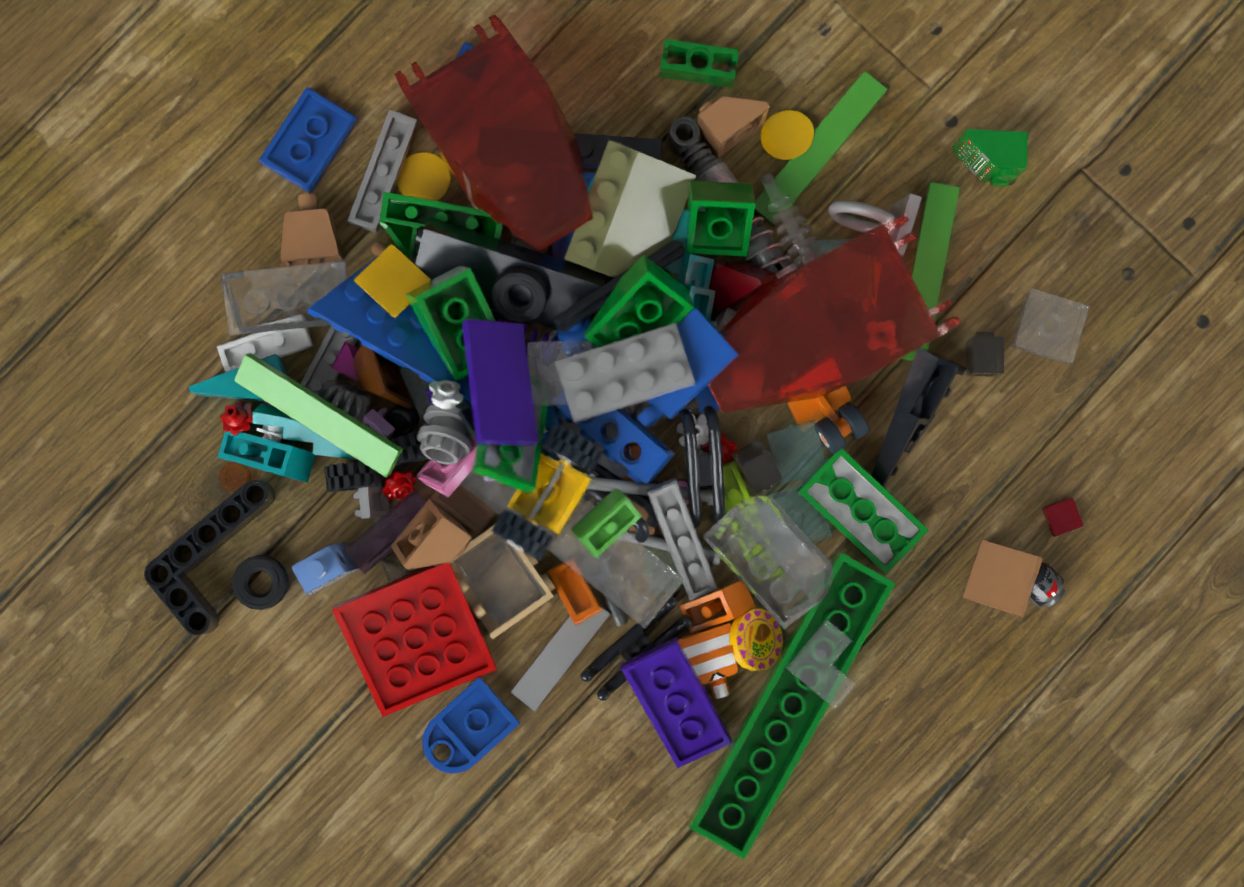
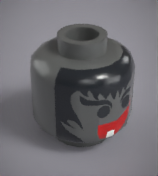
[1029,562,1065,608]

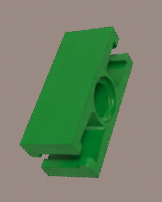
[659,39,739,88]

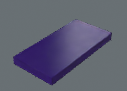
[462,319,539,446]
[621,638,733,768]

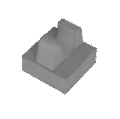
[353,487,390,519]

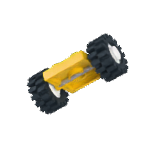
[491,424,603,560]

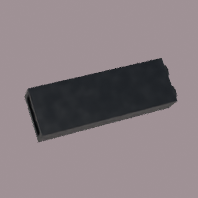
[411,218,606,330]

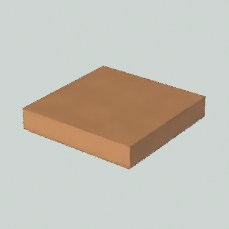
[963,540,1043,617]

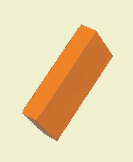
[547,557,603,625]

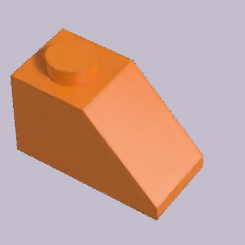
[679,579,756,634]

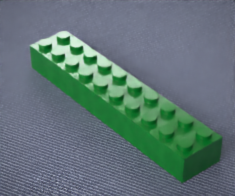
[688,553,896,860]

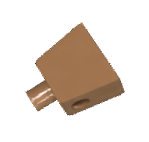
[281,194,344,267]

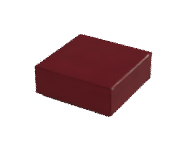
[1042,497,1084,537]

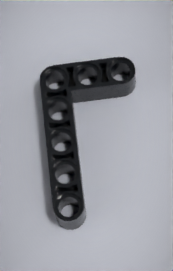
[144,480,275,635]

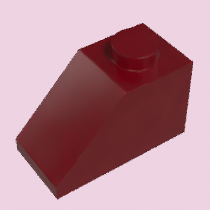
[709,261,778,312]

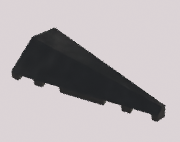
[872,347,967,487]

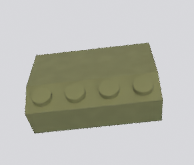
[564,140,696,278]

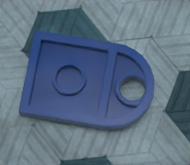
[422,676,521,773]

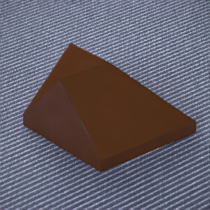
[352,344,414,409]

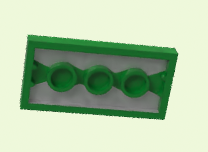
[473,375,551,493]
[797,449,929,574]

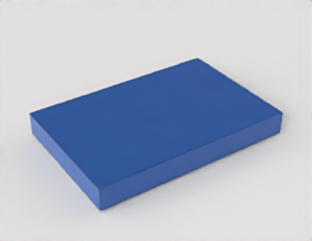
[258,87,359,194]

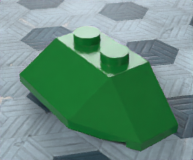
[379,192,505,258]

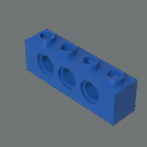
[553,390,675,484]

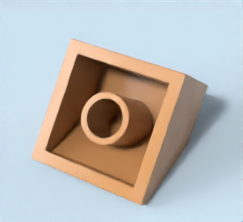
[697,96,770,158]
[391,499,471,569]

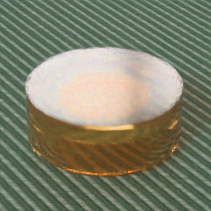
[219,462,251,493]

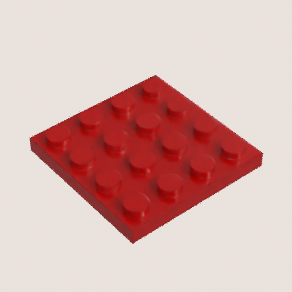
[332,562,497,717]

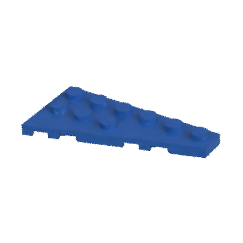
[307,256,472,406]

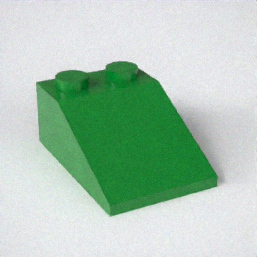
[584,254,694,348]
[406,266,496,381]

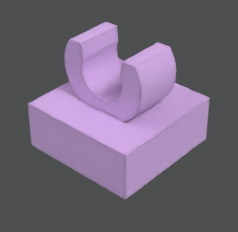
[362,408,395,440]

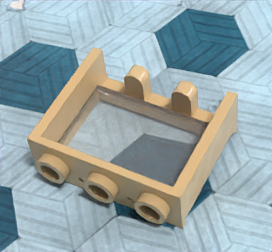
[450,526,555,639]

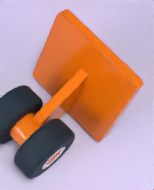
[780,355,869,454]

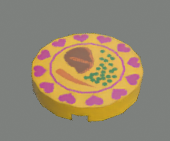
[729,609,783,671]

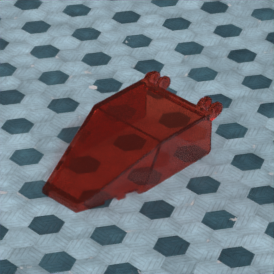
[395,15,594,251]
[708,215,960,413]

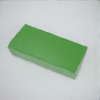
[571,489,642,558]

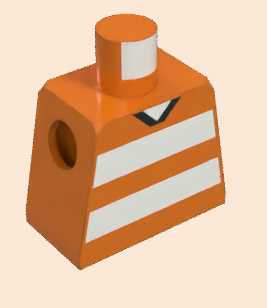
[677,622,738,699]

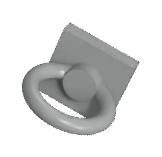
[828,193,922,265]

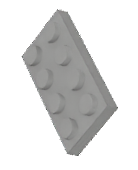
[555,323,695,423]

